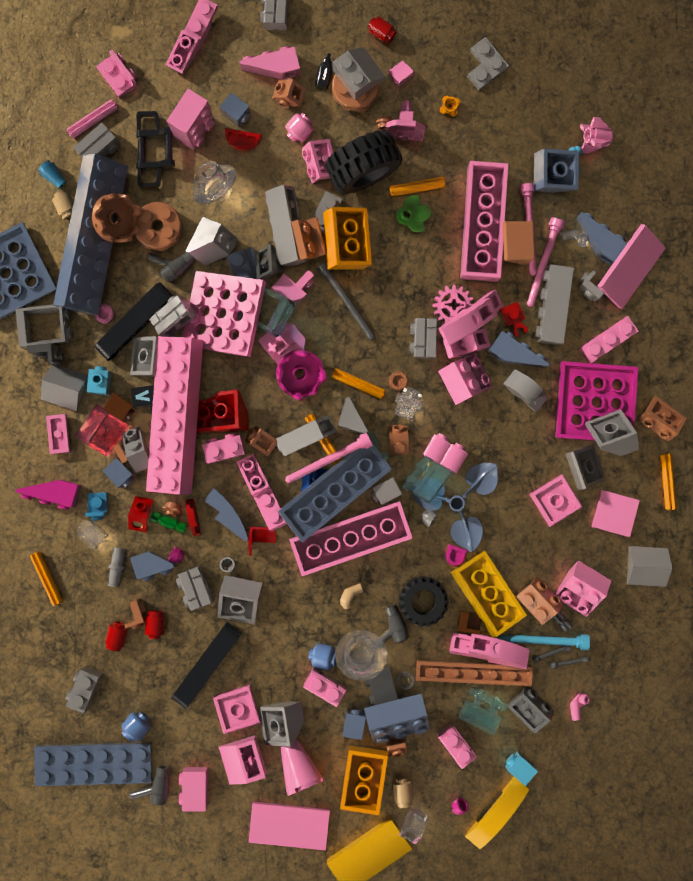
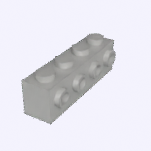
[265,184,309,267]
[535,264,574,346]

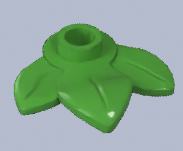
[396,195,433,232]

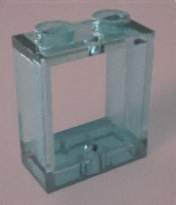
[236,288,296,338]

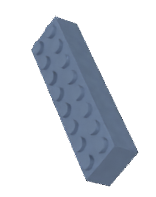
[53,153,128,315]

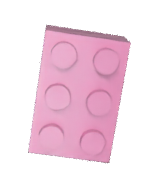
[167,89,215,151]

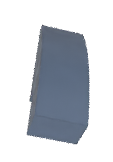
[204,488,249,542]

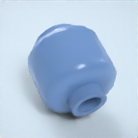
[309,643,339,671]
[121,712,151,742]

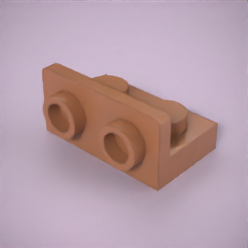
[291,217,326,260]
[638,396,687,442]

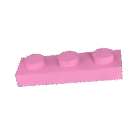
[580,316,638,363]

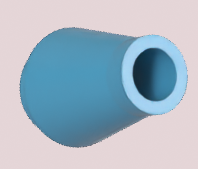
[38,160,67,189]

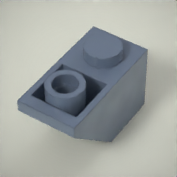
[130,551,177,582]

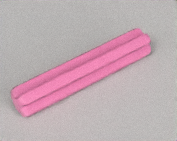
[67,100,118,138]

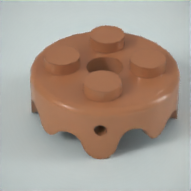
[332,74,379,113]
[92,193,142,243]
[135,202,183,251]

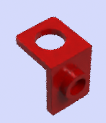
[128,496,153,533]
[248,527,276,556]

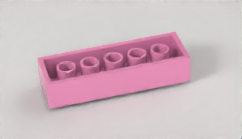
[460,161,508,282]
[289,501,412,576]

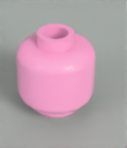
[286,113,314,142]

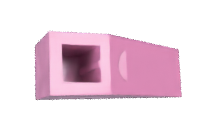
[239,46,301,80]

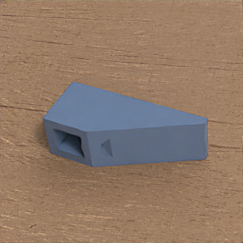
[576,212,627,266]
[487,331,549,368]

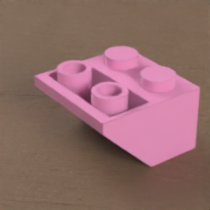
[438,353,493,405]
[555,560,611,617]
[219,735,267,785]

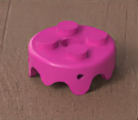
[276,350,326,400]

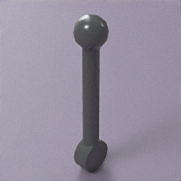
[533,645,571,663]
[551,656,591,669]

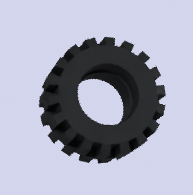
[399,576,449,627]

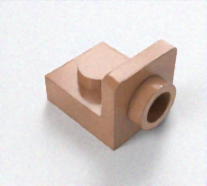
[245,426,278,456]

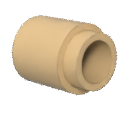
[52,191,74,221]
[392,777,414,808]

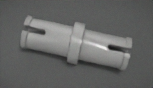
[107,547,125,587]

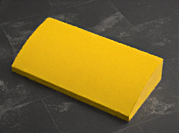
[450,551,527,637]
[327,816,413,881]

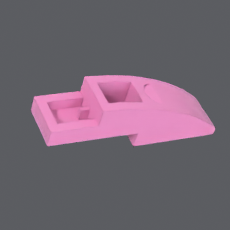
[166,0,219,74]
[439,290,503,345]
[237,453,287,532]
[449,633,530,669]

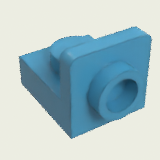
[86,492,109,520]

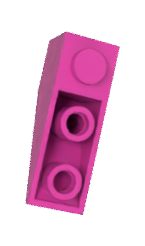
[15,480,82,510]

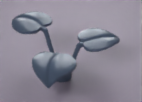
[411,463,498,552]

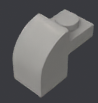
[503,369,548,412]

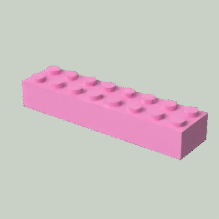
[146,336,203,494]

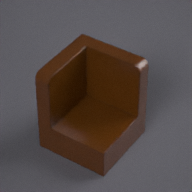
[456,610,482,635]

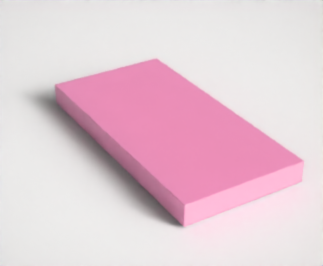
[598,224,665,309]
[248,802,330,850]

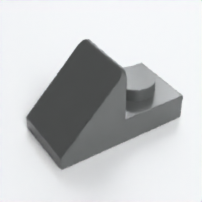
[256,243,284,280]

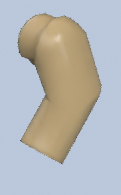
[340,583,363,609]

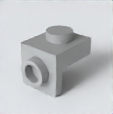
[578,270,604,302]

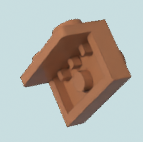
[516,577,563,625]

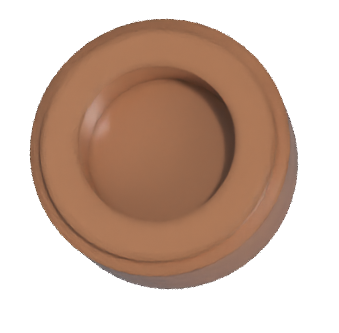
[389,371,408,391]

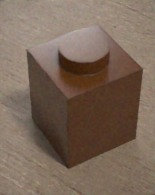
[103,393,135,423]

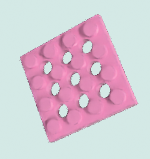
[182,271,266,357]

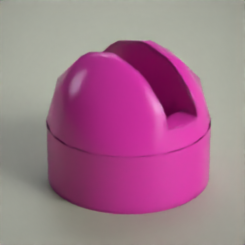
[168,546,185,563]
[452,797,469,815]

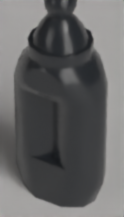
[315,53,333,89]

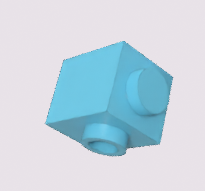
[87,366,112,395]

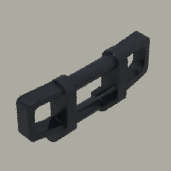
[136,111,175,188]

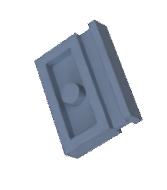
[227,247,257,279]

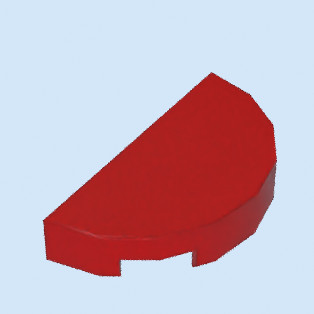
[225,128,263,151]
[186,498,201,537]

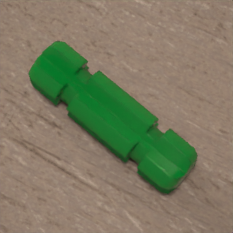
[150,512,188,533]

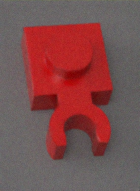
[499,301,528,338]

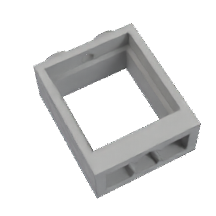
[15,305,72,349]
[276,415,336,456]

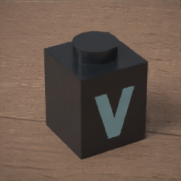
[131,385,154,409]

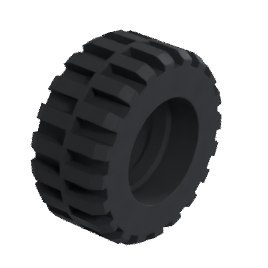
[325,130,403,195]

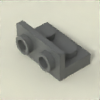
[27,343,64,365]
[507,686,554,734]

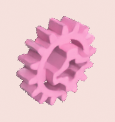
[432,285,473,324]

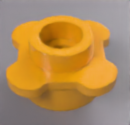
[440,96,461,117]

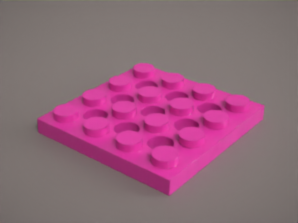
[555,361,638,441]

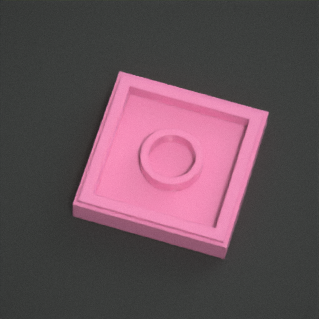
[529,474,583,527]
[592,490,640,537]
[213,685,261,734]

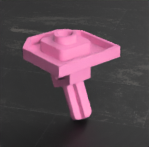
[386,100,425,141]
[258,323,306,365]

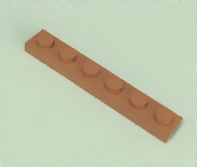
[415,660,533,686]

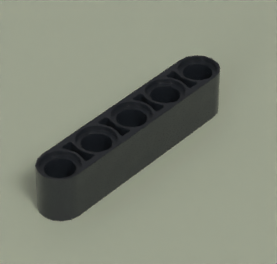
[94,282,174,361]
[171,622,242,710]

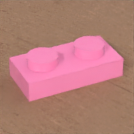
[46,414,71,454]

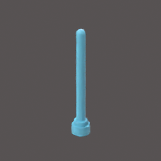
[496,634,590,650]

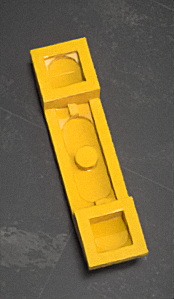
[465,777,530,849]

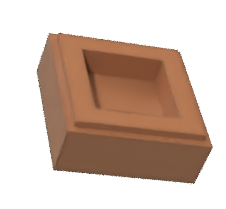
[113,443,129,464]

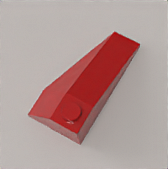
[196,389,249,434]

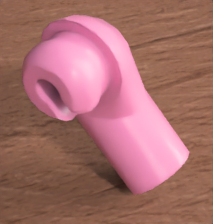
[570,693,590,721]

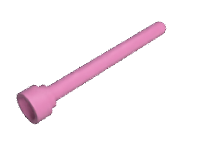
[519,183,537,276]
[527,218,565,307]
[286,432,373,483]

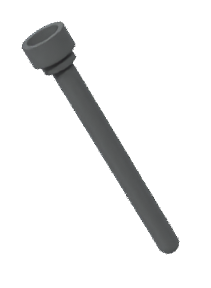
[316,261,375,341]

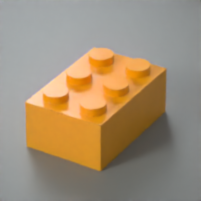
[323,207,372,270]
[340,745,388,815]

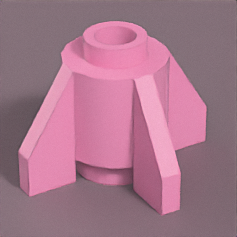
[580,117,614,154]

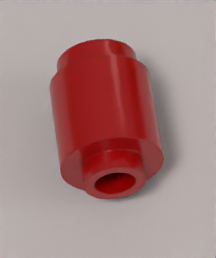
[368,16,397,44]
[145,610,165,639]
[105,621,128,652]

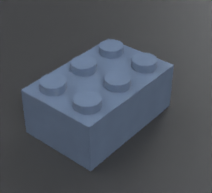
[364,694,430,744]

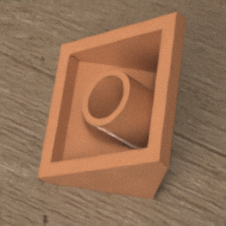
[503,221,534,265]

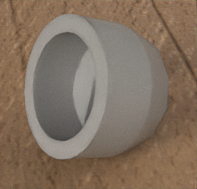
[421,510,438,527]
[219,557,236,573]

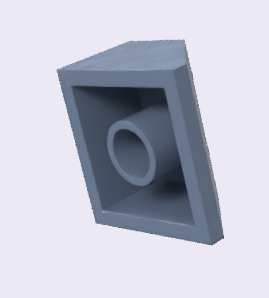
[534,148,579,193]

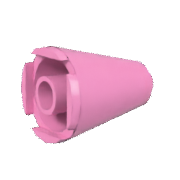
[280,740,324,796]

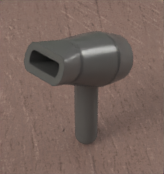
[147,252,196,283]
[372,604,409,650]
[129,766,170,806]

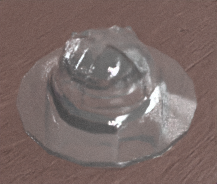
[192,161,236,205]
[335,630,387,681]

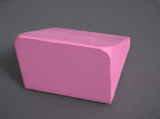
[387,61,414,87]

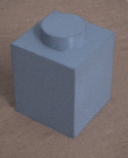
[219,92,250,127]
[102,458,135,488]
[343,708,366,740]

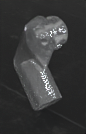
[561,229,589,247]

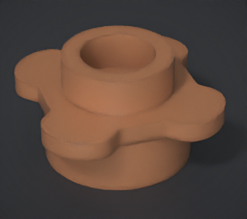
[162,502,182,517]

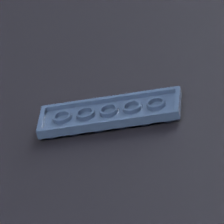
[277,443,392,543]
[34,742,152,786]

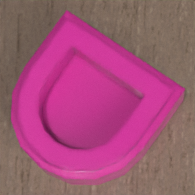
[445,544,468,566]

